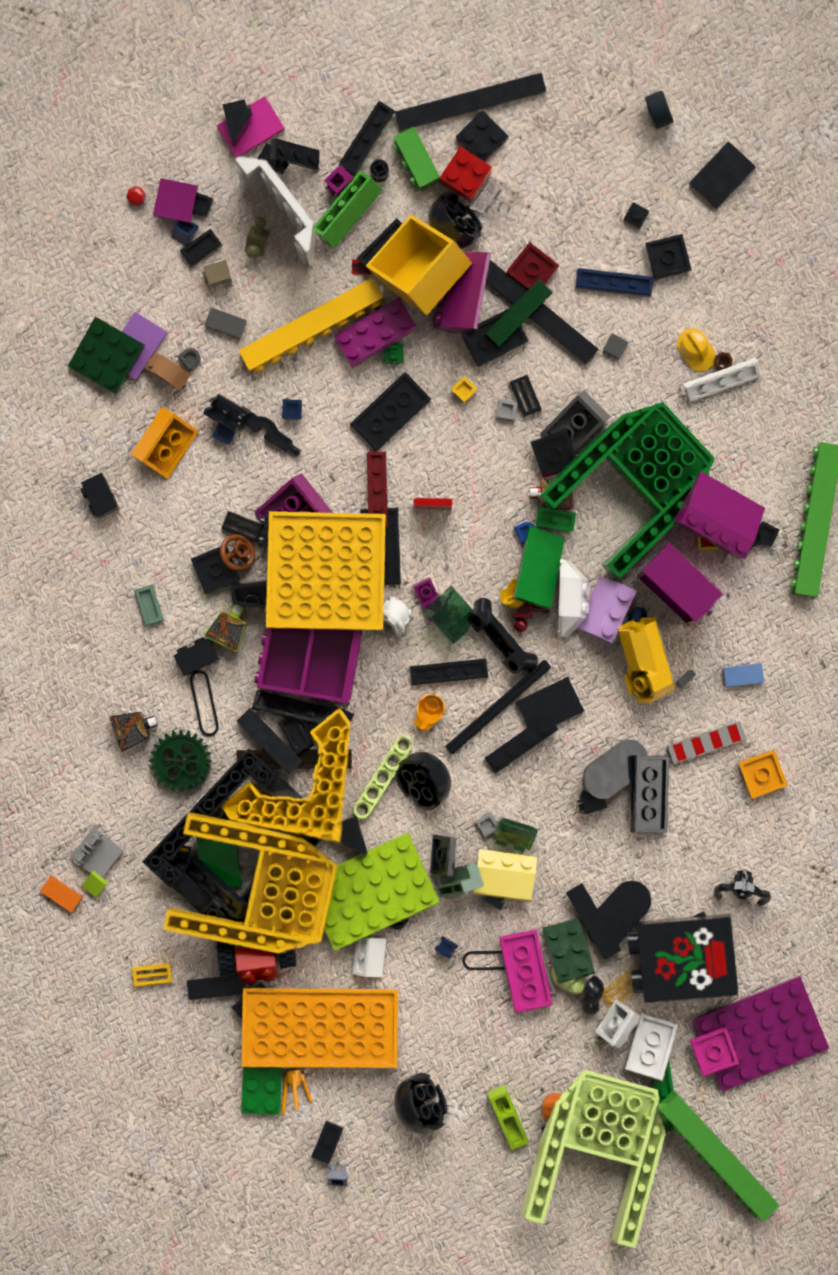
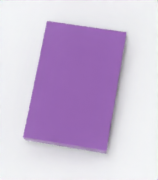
[122,312,167,381]

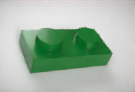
[535,507,576,532]

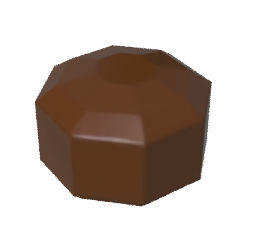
[713,352,733,370]

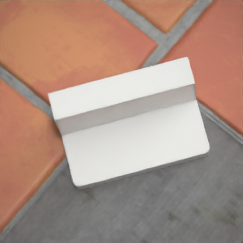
[352,937,386,977]

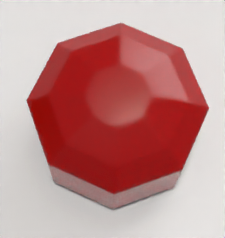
[127,186,146,206]

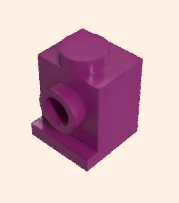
[324,164,353,196]

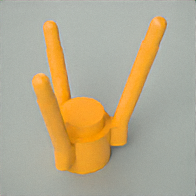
[281,1069,312,1115]

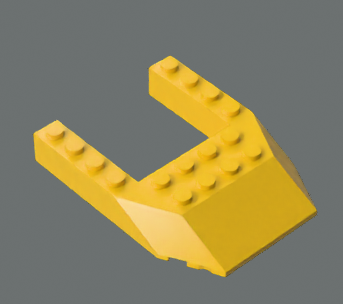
[163,812,337,953]

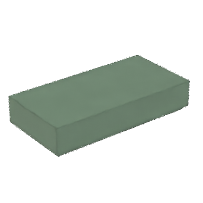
[134,584,164,627]

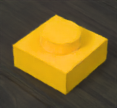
[451,376,478,403]

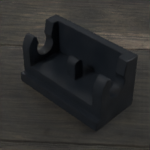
[203,394,250,432]

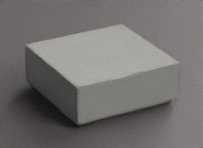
[496,399,518,422]
[475,812,501,838]

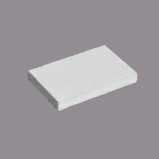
[625,1013,678,1081]

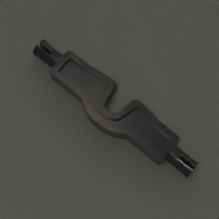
[242,406,302,457]

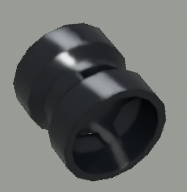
[370,159,389,182]

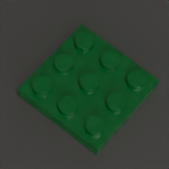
[68,316,145,395]

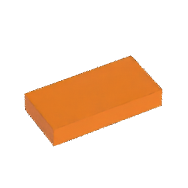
[40,875,83,913]

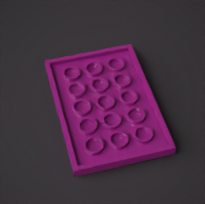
[693,976,830,1092]

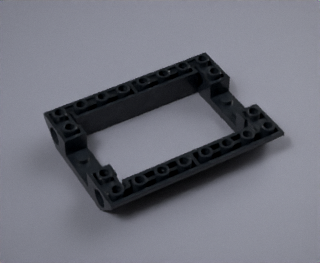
[142,748,322,923]

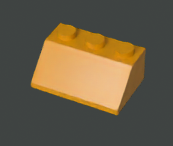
[130,407,199,479]

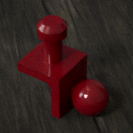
[513,602,550,633]

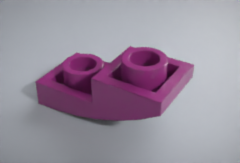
[412,577,447,622]

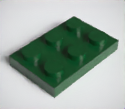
[542,918,595,984]

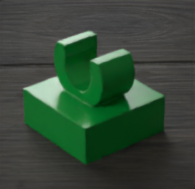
[384,343,404,364]

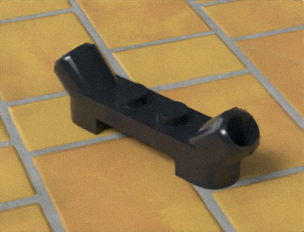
[468,598,538,674]

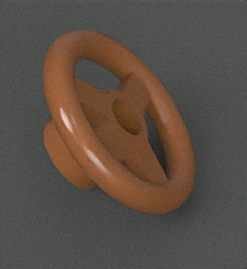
[220,534,256,572]

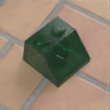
[423,586,474,644]
[492,816,539,852]

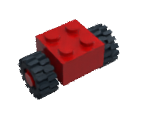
[216,941,296,984]

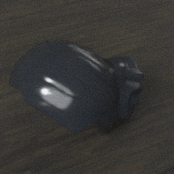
[580,975,604,1014]

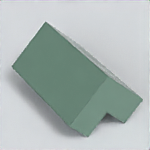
[436,863,484,898]

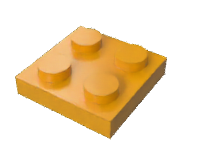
[738,749,788,799]

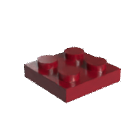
[506,242,560,290]

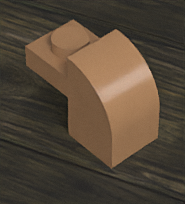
[144,352,190,391]

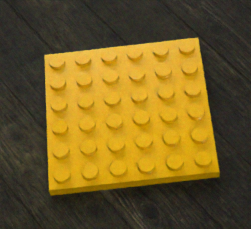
[266,512,386,631]

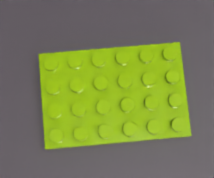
[324,833,440,951]

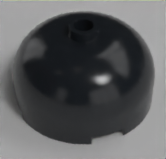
[428,192,483,249]
[396,752,452,810]
[394,1073,447,1134]

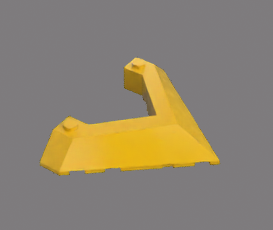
[221,708,351,842]

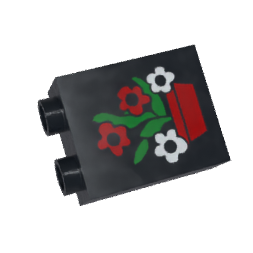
[627,913,738,1003]

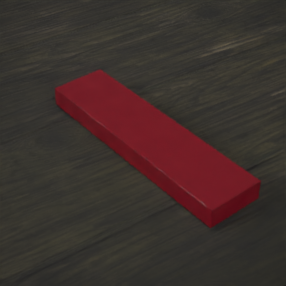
[367,452,388,528]

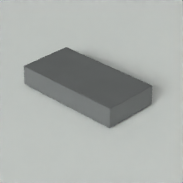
[205,308,247,339]

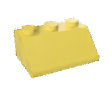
[474,849,537,902]

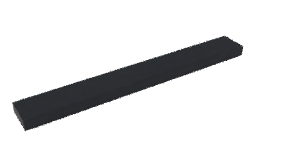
[395,72,547,131]
[486,260,599,364]

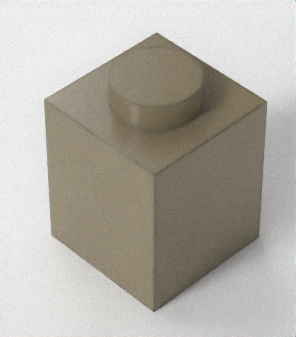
[202,260,233,288]

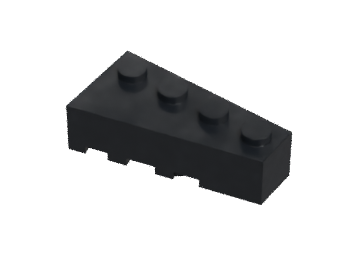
[230,580,267,608]

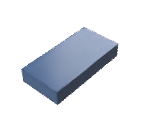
[723,663,764,687]

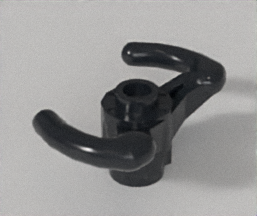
[713,870,771,906]

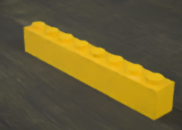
[238,277,384,374]

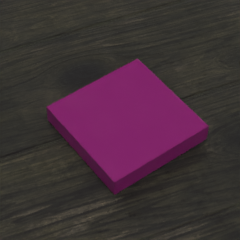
[153,178,198,224]

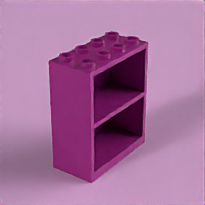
[254,619,363,704]

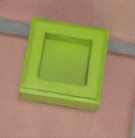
[82,870,108,898]

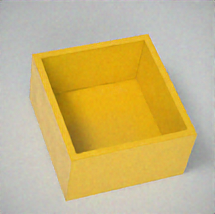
[366,214,472,316]

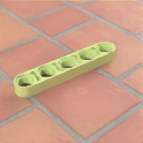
[354,737,412,819]

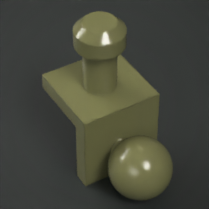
[245,217,270,259]

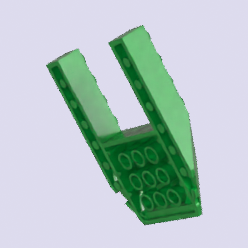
[536,402,715,579]

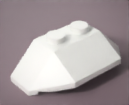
[558,559,590,637]

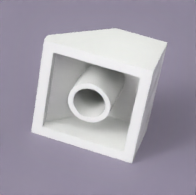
[595,999,641,1048]

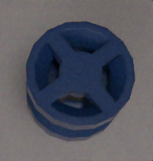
[434,935,459,959]

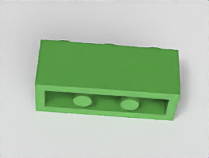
[392,127,440,191]

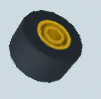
[645,90,674,129]

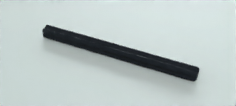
[445,660,551,754]

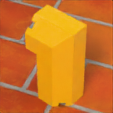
[618,617,676,703]

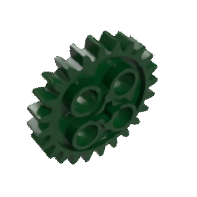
[149,730,212,792]

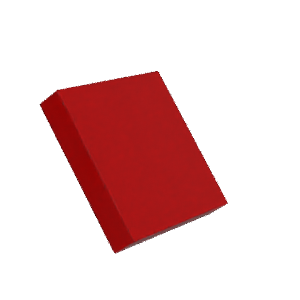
[413,498,452,510]

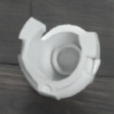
[383,596,412,637]

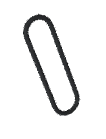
[190,670,219,736]
[462,951,505,970]

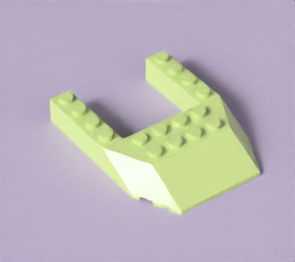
[520,1070,666,1248]

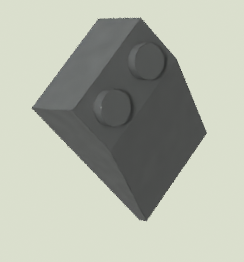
[540,390,611,452]

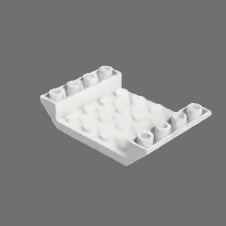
[235,157,317,267]

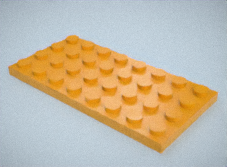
[242,988,398,1068]

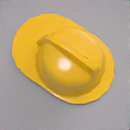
[677,328,716,372]

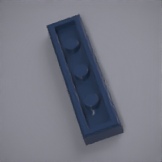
[575,268,653,297]

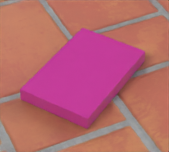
[216,96,285,158]

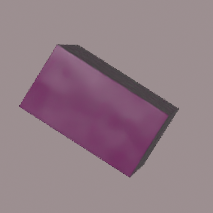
[636,543,723,626]

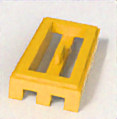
[132,963,173,987]

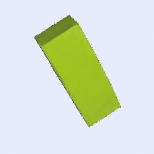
[487,1085,529,1150]

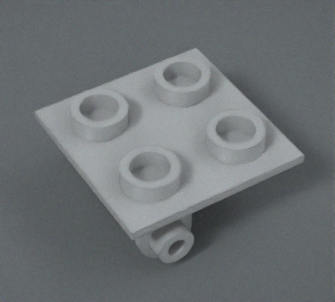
[70,827,124,878]

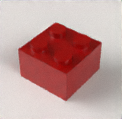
[439,146,492,204]

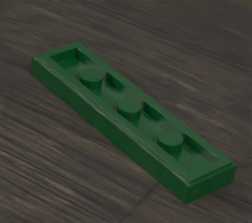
[485,279,553,347]

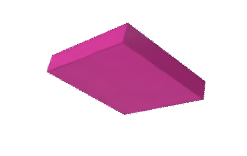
[689,1026,739,1077]

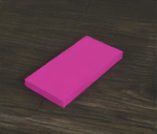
[499,929,553,1013]

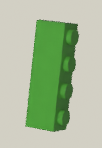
[314,171,382,248]

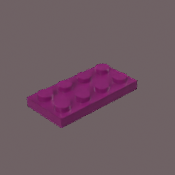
[334,297,418,369]

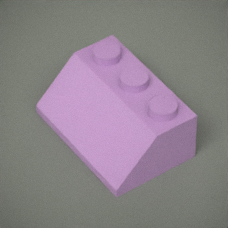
[577,576,637,644]

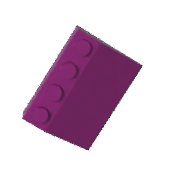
[433,252,491,334]
[673,471,765,559]
[255,474,333,520]

